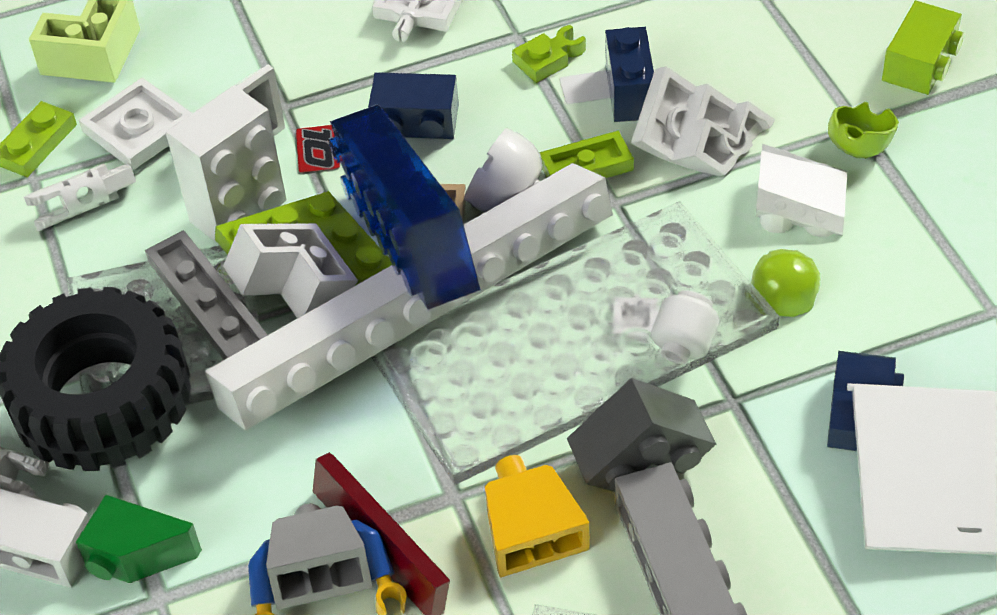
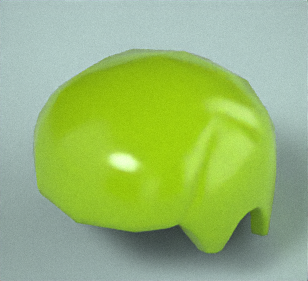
[828,102,899,159]
[750,249,821,317]

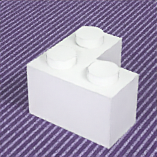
[223,223,358,318]

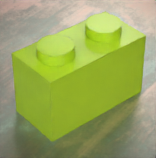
[882,0,965,95]

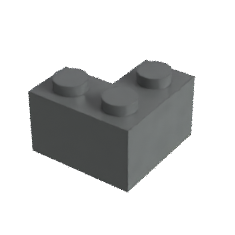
[566,378,717,492]

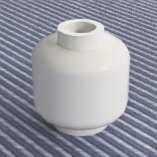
[651,290,720,364]

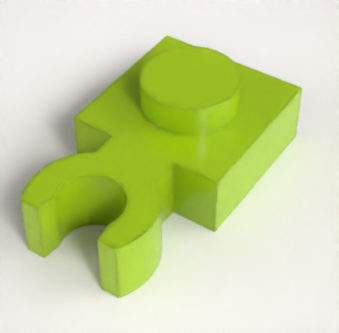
[512,25,586,83]

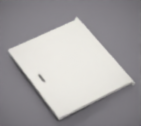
[847,383,997,555]

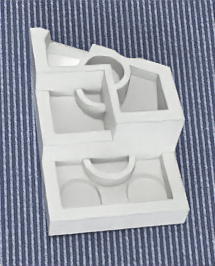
[631,66,775,176]

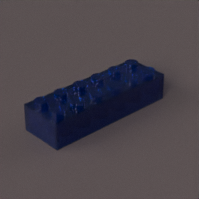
[328,104,481,310]

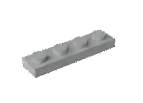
[145,230,268,360]

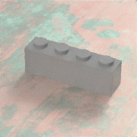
[615,462,747,615]

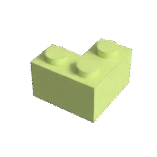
[29,0,140,83]

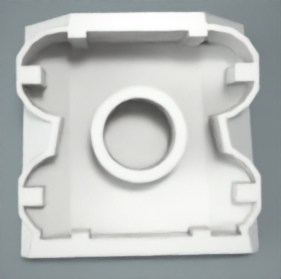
[755,143,847,237]

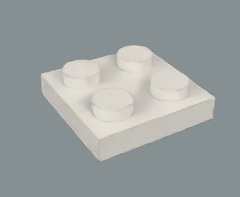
[78,77,192,171]

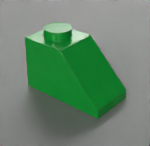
[76,495,202,583]

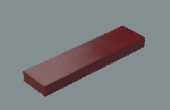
[312,452,450,615]

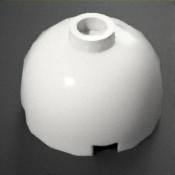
[464,127,543,212]

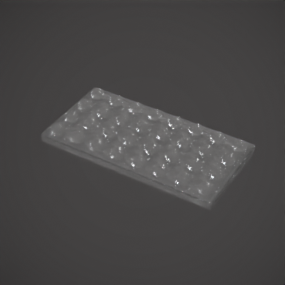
[371,201,780,485]

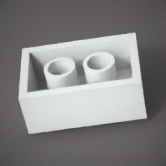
[165,85,287,246]

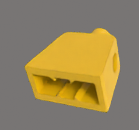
[485,455,590,578]

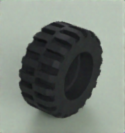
[0,287,191,471]

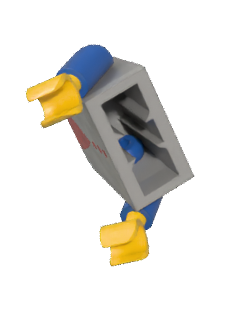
[248,503,407,615]

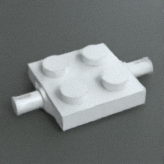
[372,0,463,42]

